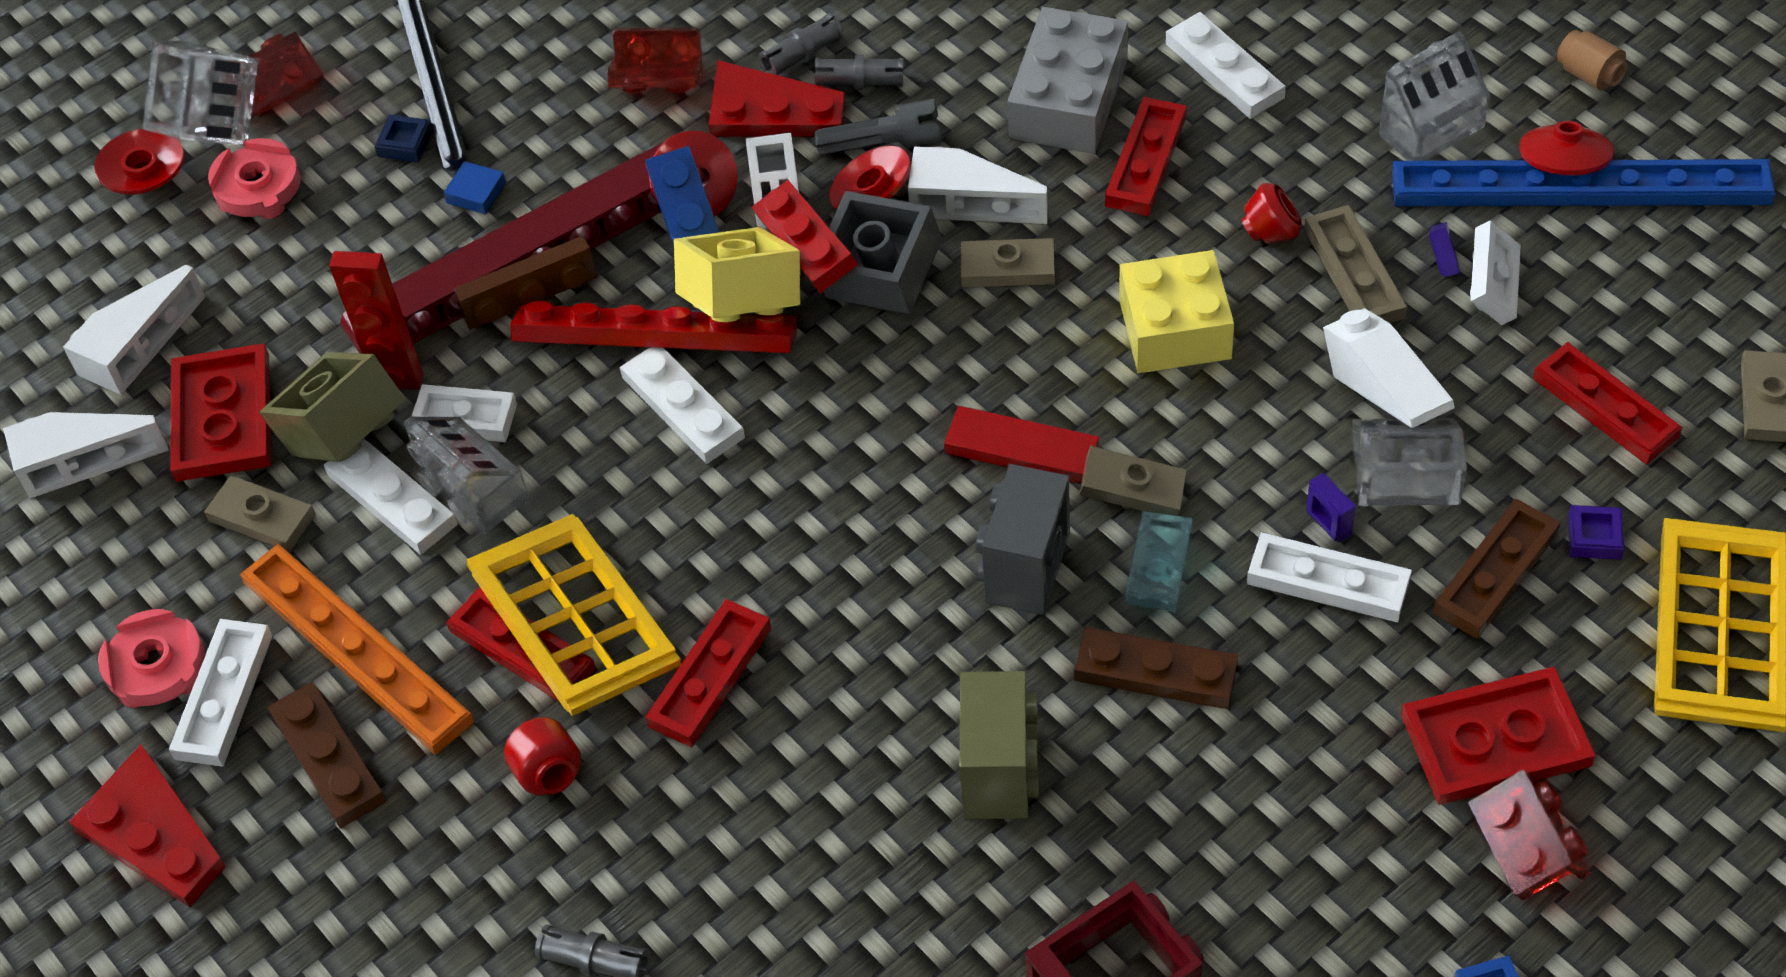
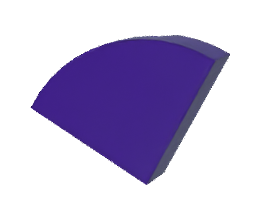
[1429,222,1460,277]

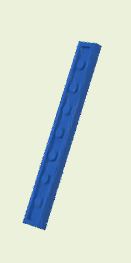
[1392,159,1776,206]

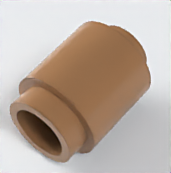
[1557,30,1628,91]

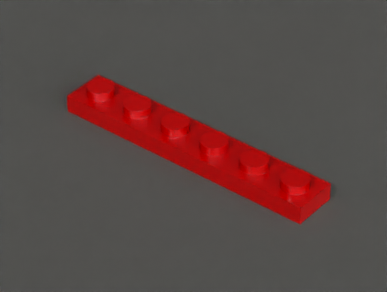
[510,301,798,353]

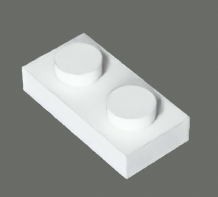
[1470,220,1521,325]
[410,384,517,442]

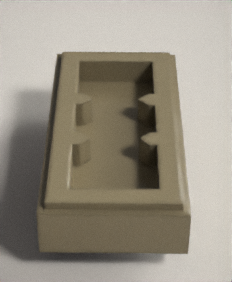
[961,238,1055,287]
[1741,350,1786,442]
[1079,446,1186,519]
[204,475,316,552]

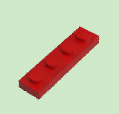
[329,251,424,389]

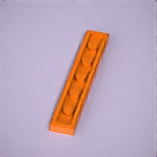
[240,544,474,756]

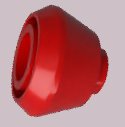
[1242,183,1302,244]

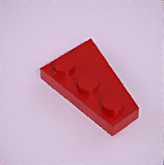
[709,60,846,137]
[69,744,226,908]

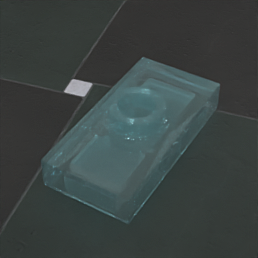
[1125,511,1193,612]

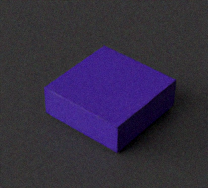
[1306,472,1356,543]
[1568,505,1624,560]

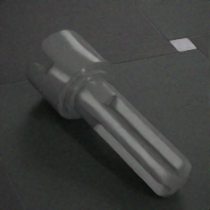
[815,98,942,156]

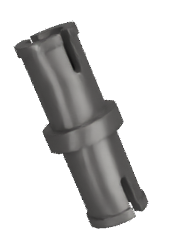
[758,13,844,75]
[815,55,904,90]
[535,924,651,977]

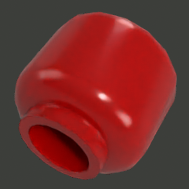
[504,717,582,796]

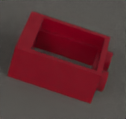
[1025,880,1204,977]

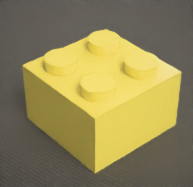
[674,227,800,322]
[1119,250,1234,374]

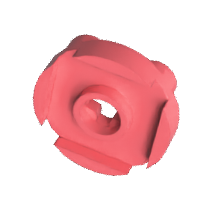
[208,138,301,219]
[98,609,205,708]

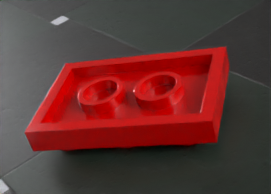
[170,343,271,482]
[1401,666,1596,805]

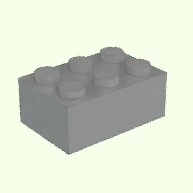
[1007,7,1128,154]

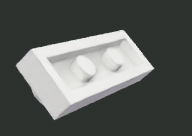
[1166,12,1286,119]
[620,347,745,464]
[324,438,458,555]
[1247,532,1412,622]
[169,619,273,767]

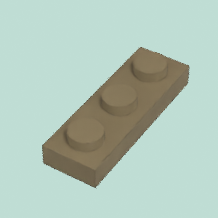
[1304,205,1407,323]

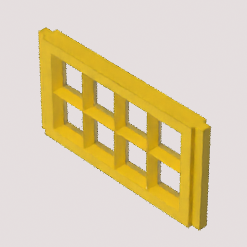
[466,514,681,716]
[1654,518,1786,733]

